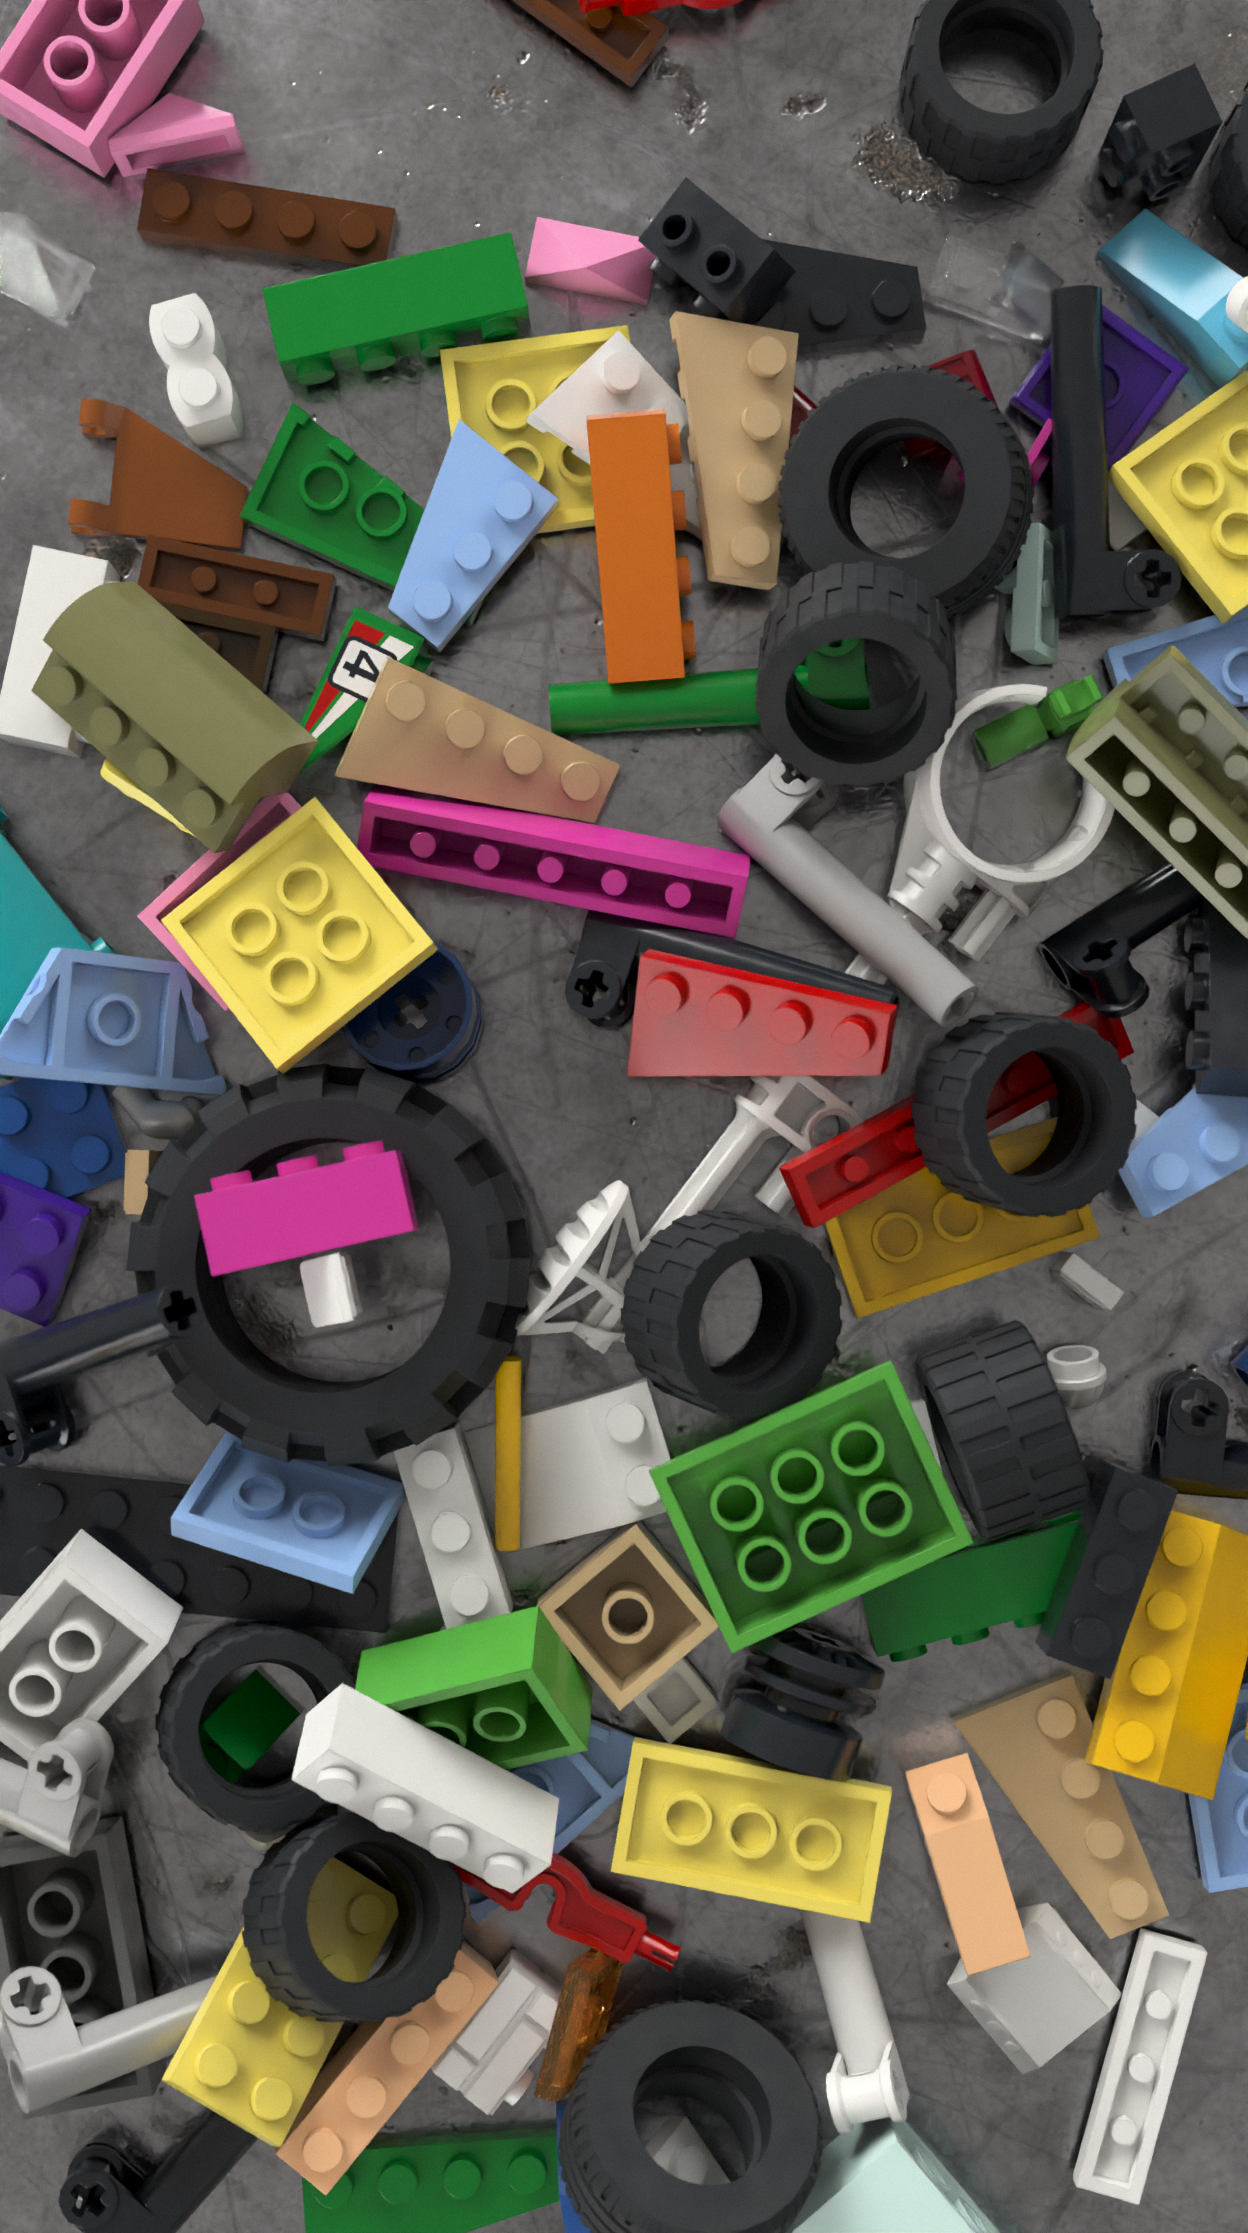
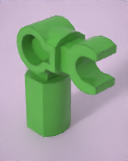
[971,674,1104,770]

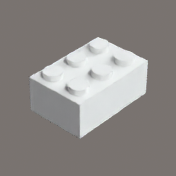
[0,1529,183,1762]

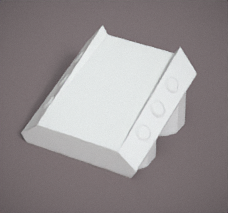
[947,1903,1122,2074]

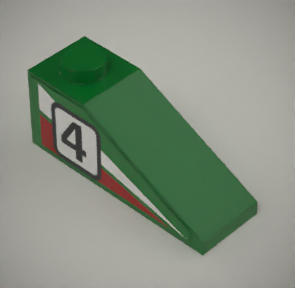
[288,606,434,795]

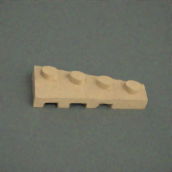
[669,311,799,590]
[335,657,621,823]
[951,1670,1170,1939]

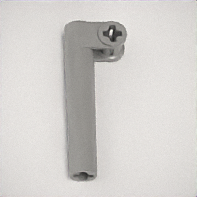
[717,754,979,1027]
[0,1718,114,1858]
[0,1966,217,2114]

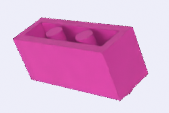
[194,1140,419,1276]

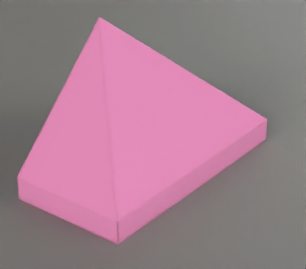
[108,93,245,177]
[525,217,656,306]

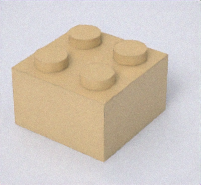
[536,1520,719,1710]

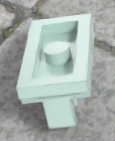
[994,523,1059,665]

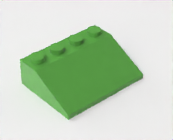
[649,1360,974,1653]

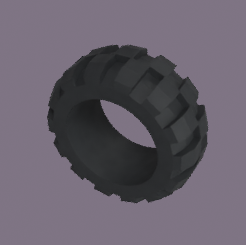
[126,1063,532,1467]

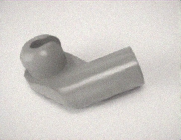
[112,1086,205,1140]

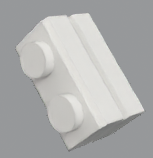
[431,1949,574,2115]

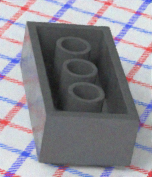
[0,1816,167,2120]

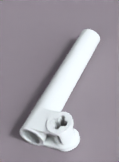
[800,1909,910,2134]

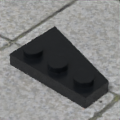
[754,239,926,355]

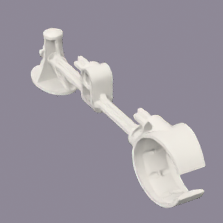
[515,684,1115,1354]

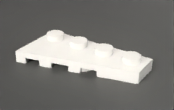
[525,331,784,540]

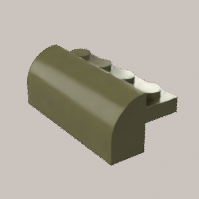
[31,581,318,853]
[1065,644,1248,939]

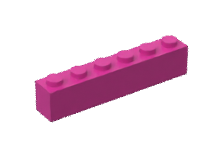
[357,784,751,938]

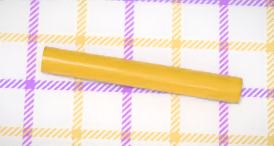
[494,1356,521,1551]

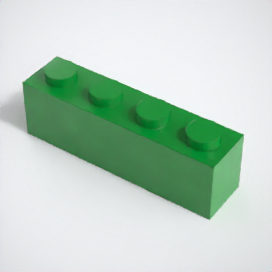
[262,232,530,385]
[858,1510,1083,1662]

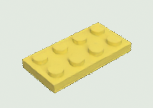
[611,1737,892,1923]
[162,1857,398,2147]

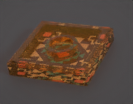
[534,1948,624,2103]

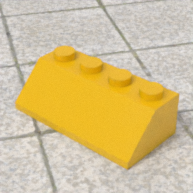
[1084,1510,1248,1801]

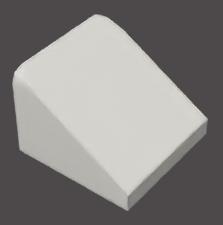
[300,1252,363,1327]

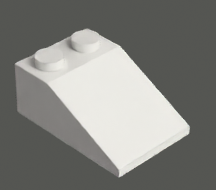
[464,1377,672,1555]

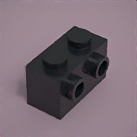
[1099,64,1222,204]
[638,177,796,325]

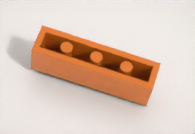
[586,409,696,684]

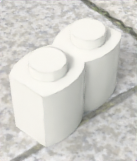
[149,293,244,449]

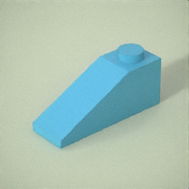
[1097,208,1248,389]

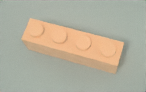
[275,1940,499,2196]

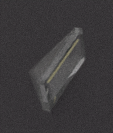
[0,212,95,324]

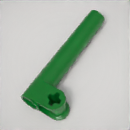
[549,638,870,735]

